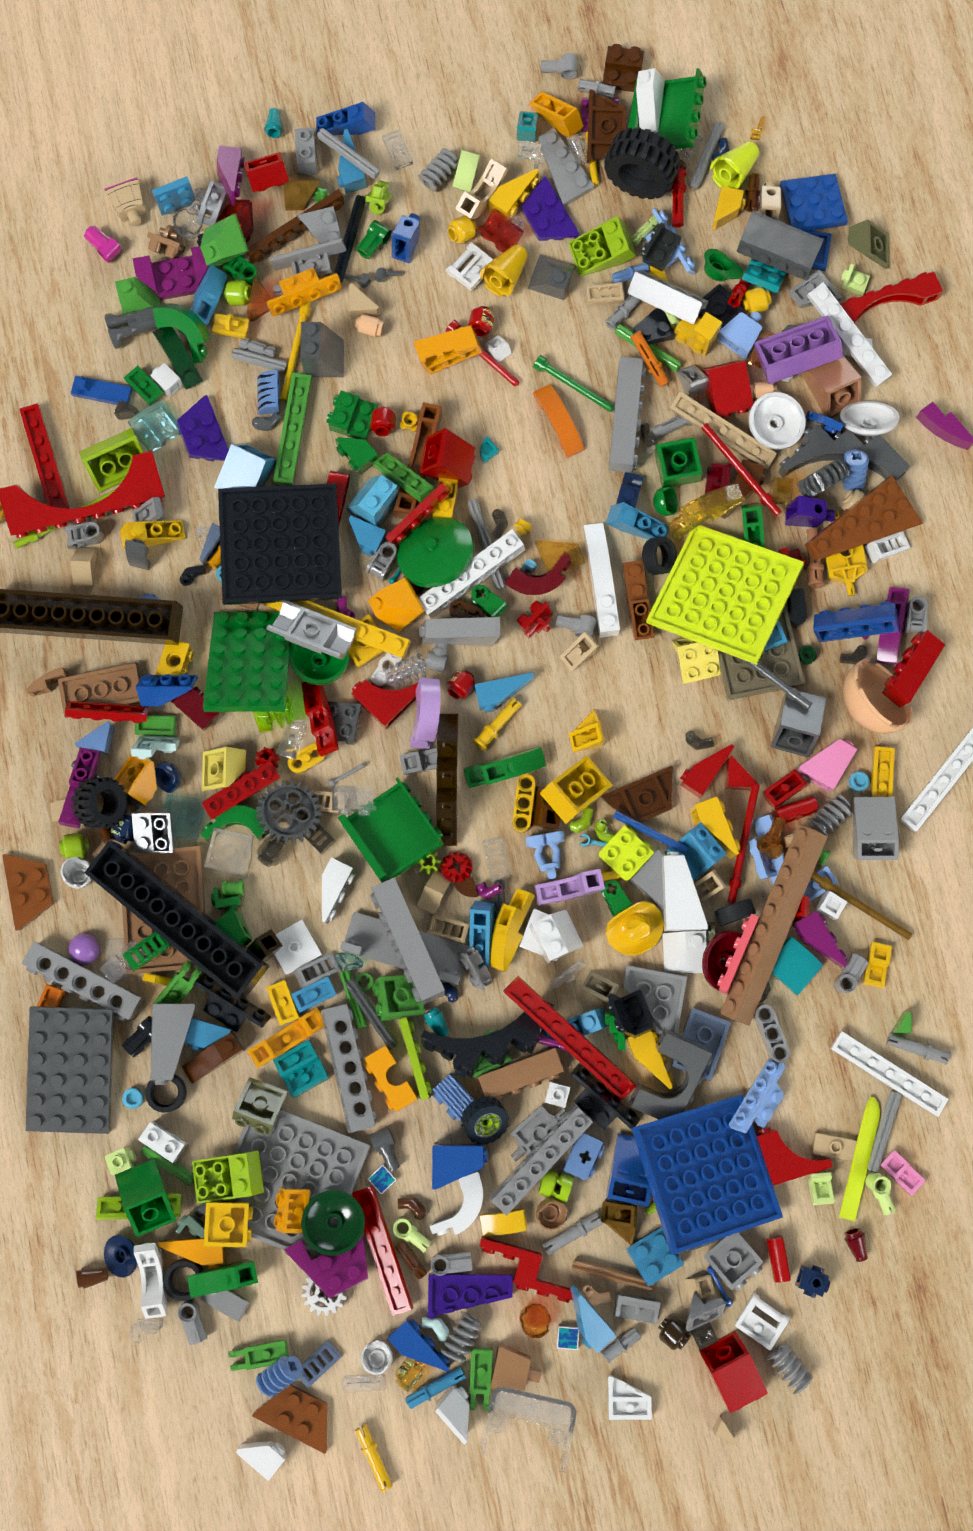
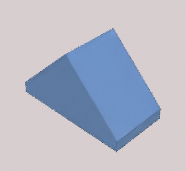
[74,721,115,755]

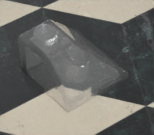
[204,827,253,878]

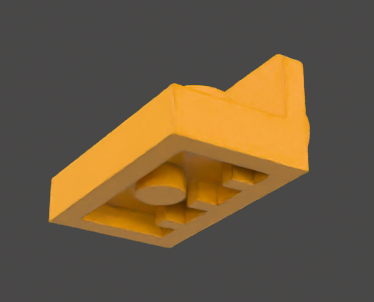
[274,1188,310,1233]

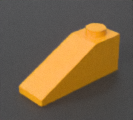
[529,91,584,138]
[159,1237,226,1268]

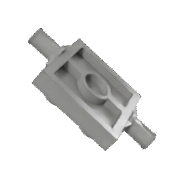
[510,1105,567,1162]

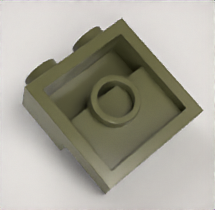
[232,1077,288,1134]

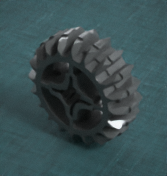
[797,459,850,497]

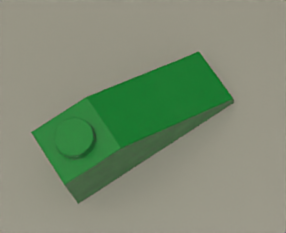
[741,503,765,548]

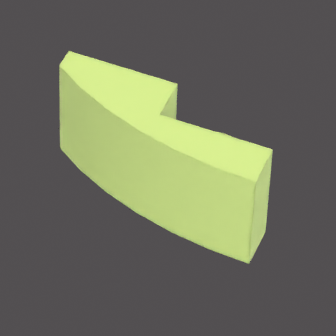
[452,150,480,192]

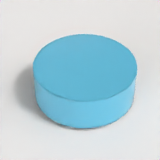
[848,771,870,792]
[122,1088,144,1109]

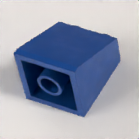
[432,1144,487,1190]

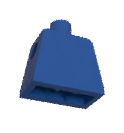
[392,213,420,263]

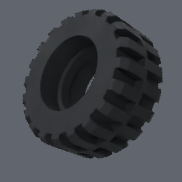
[604,127,680,199]

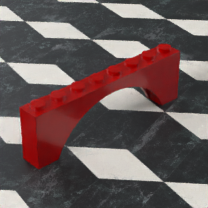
[0,451,165,539]

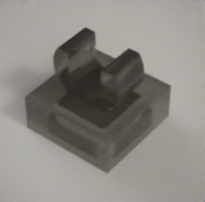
[690,1322,719,1350]

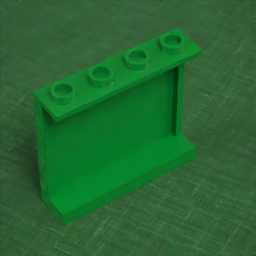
[628,68,707,149]
[338,777,444,883]

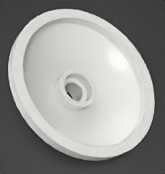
[749,392,806,450]
[840,401,899,436]

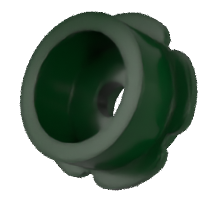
[798,646,817,665]

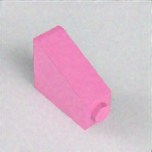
[797,739,857,793]

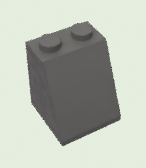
[301,322,344,378]
[770,691,826,758]

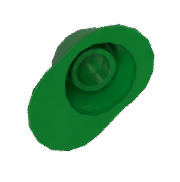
[704,249,744,282]

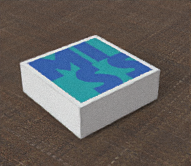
[368,1164,397,1194]
[557,1325,579,1350]

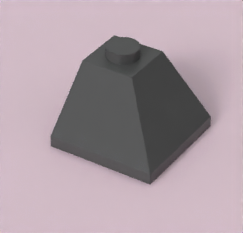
[528,254,575,300]

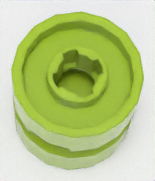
[538,1169,574,1203]

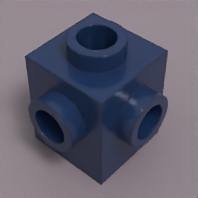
[795,1265,830,1298]

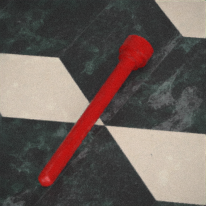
[446,320,519,386]

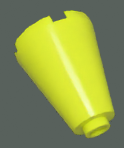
[710,142,759,189]

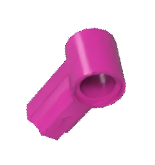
[84,225,122,263]

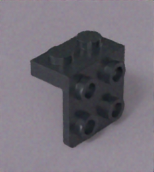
[607,989,656,1038]

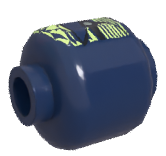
[111,814,134,844]

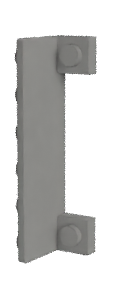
[340,912,469,985]

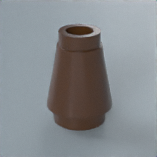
[76,1267,108,1289]

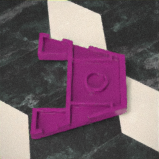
[284,1235,368,1299]

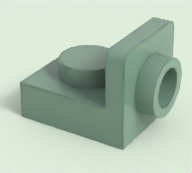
[175,1213,205,1239]

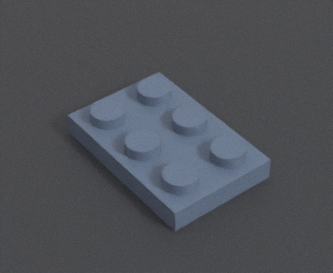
[671,1008,731,1081]

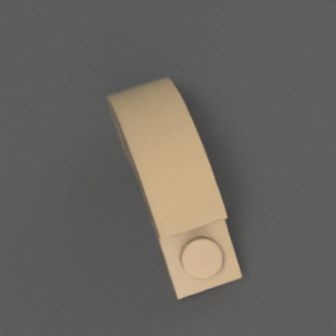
[455,159,508,219]

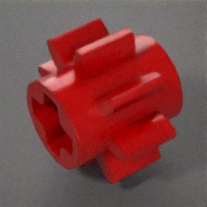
[255,747,280,768]

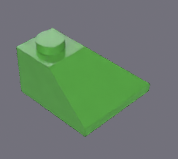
[200,214,249,266]
[115,277,161,326]

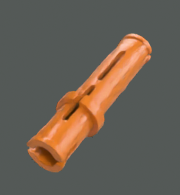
[630,330,670,387]

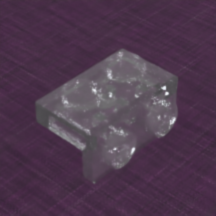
[332,786,376,816]

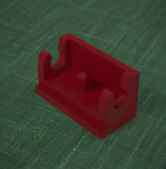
[704,463,731,508]

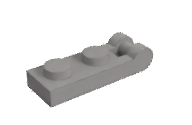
[196,180,227,226]

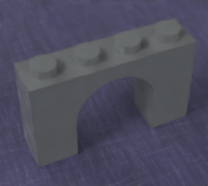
[629,1028,713,1120]

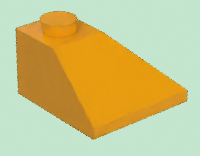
[368,577,425,632]
[113,755,157,805]

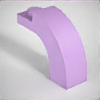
[409,677,441,749]
[534,869,605,906]

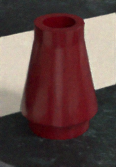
[844,1228,868,1262]

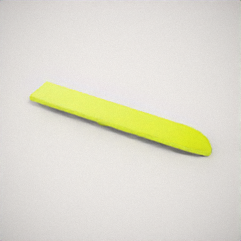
[839,1097,880,1222]

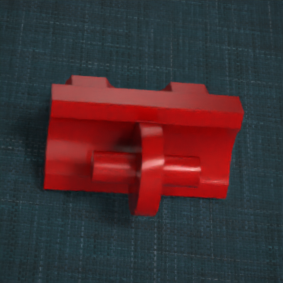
[517,600,553,638]

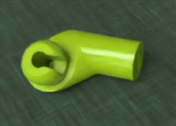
[569,808,594,833]

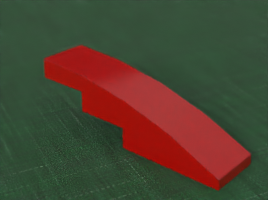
[301,682,339,757]

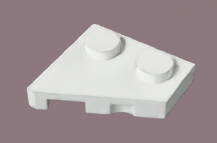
[608,1375,652,1420]

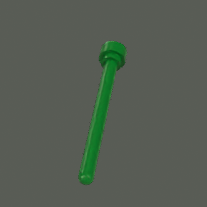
[533,355,614,412]

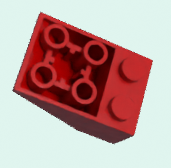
[244,152,289,192]

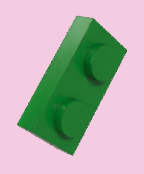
[123,365,164,407]

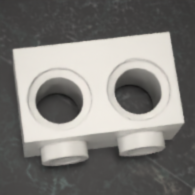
[138,1121,189,1163]

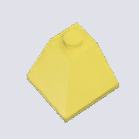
[202,747,247,791]

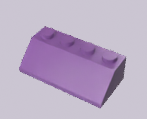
[754,315,843,384]

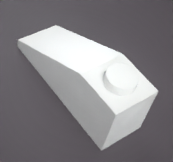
[636,68,665,133]

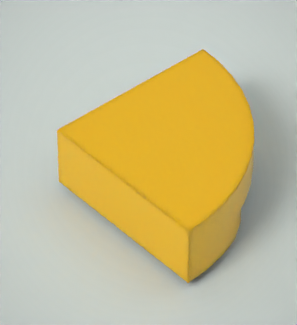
[142,973,171,985]

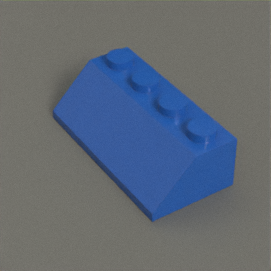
[813,602,899,643]

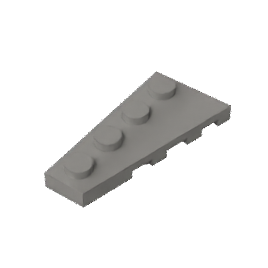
[538,128,594,207]

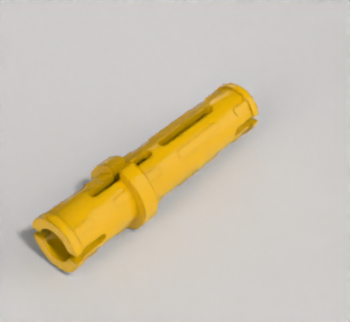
[355,1424,393,1492]

